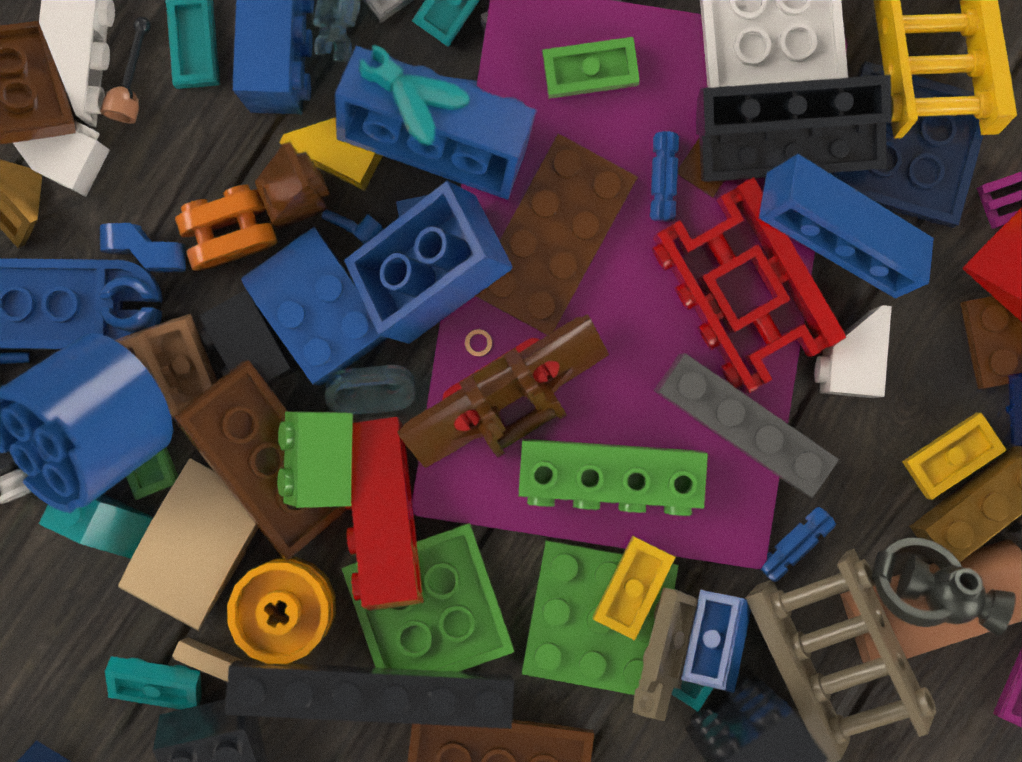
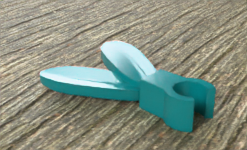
[359,46,469,145]

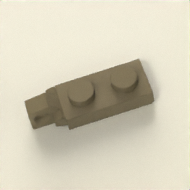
[632,587,698,721]

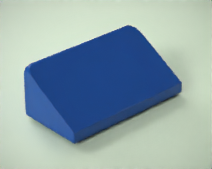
[681,590,751,693]

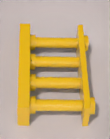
[874,0,1017,139]

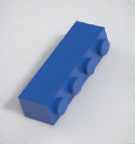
[759,154,934,299]

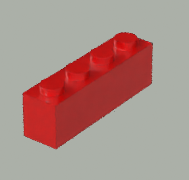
[345,417,424,611]

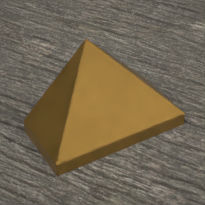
[0,160,42,248]

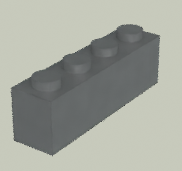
[654,353,839,498]

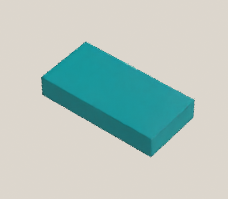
[166,0,220,89]

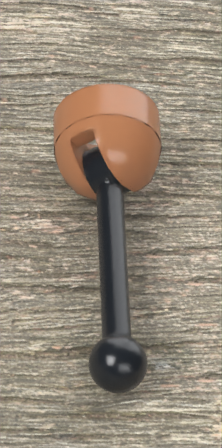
[100,17,151,123]

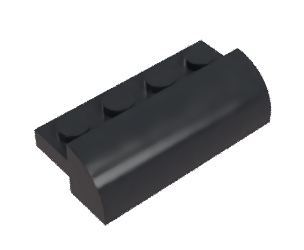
[696,74,891,182]

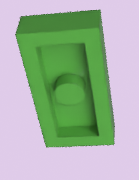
[542,37,640,99]

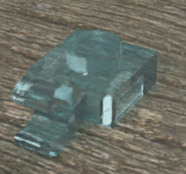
[313,0,360,62]

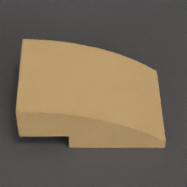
[118,458,259,631]

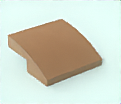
[115,314,218,419]

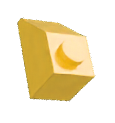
[279,117,382,191]

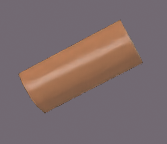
[840,539,1022,663]

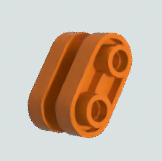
[175,185,278,271]

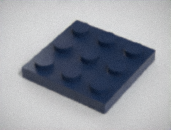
[830,61,984,228]

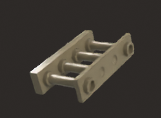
[746,549,936,762]

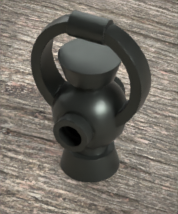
[872,538,1016,636]

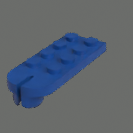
[0,259,162,350]

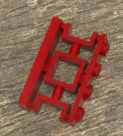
[651,177,847,393]

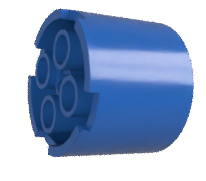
[0,333,173,513]

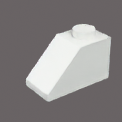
[814,305,892,398]

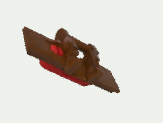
[397,314,610,468]

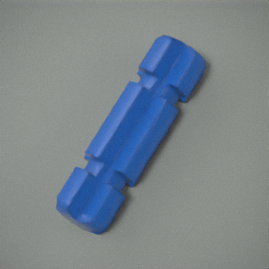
[650,131,679,222]
[760,507,836,582]

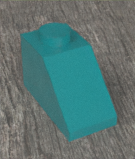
[39,494,154,559]

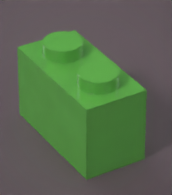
[278,412,353,507]

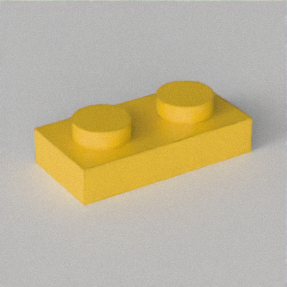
[902,413,1006,500]
[592,535,675,640]

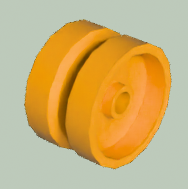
[227,557,336,664]

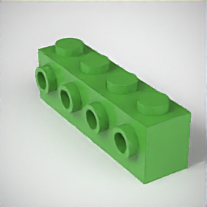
[519,439,708,516]

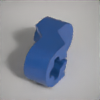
[100,223,186,273]

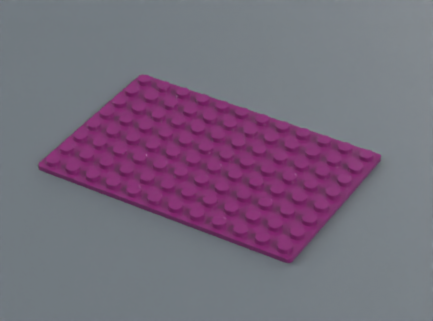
[412,0,848,569]

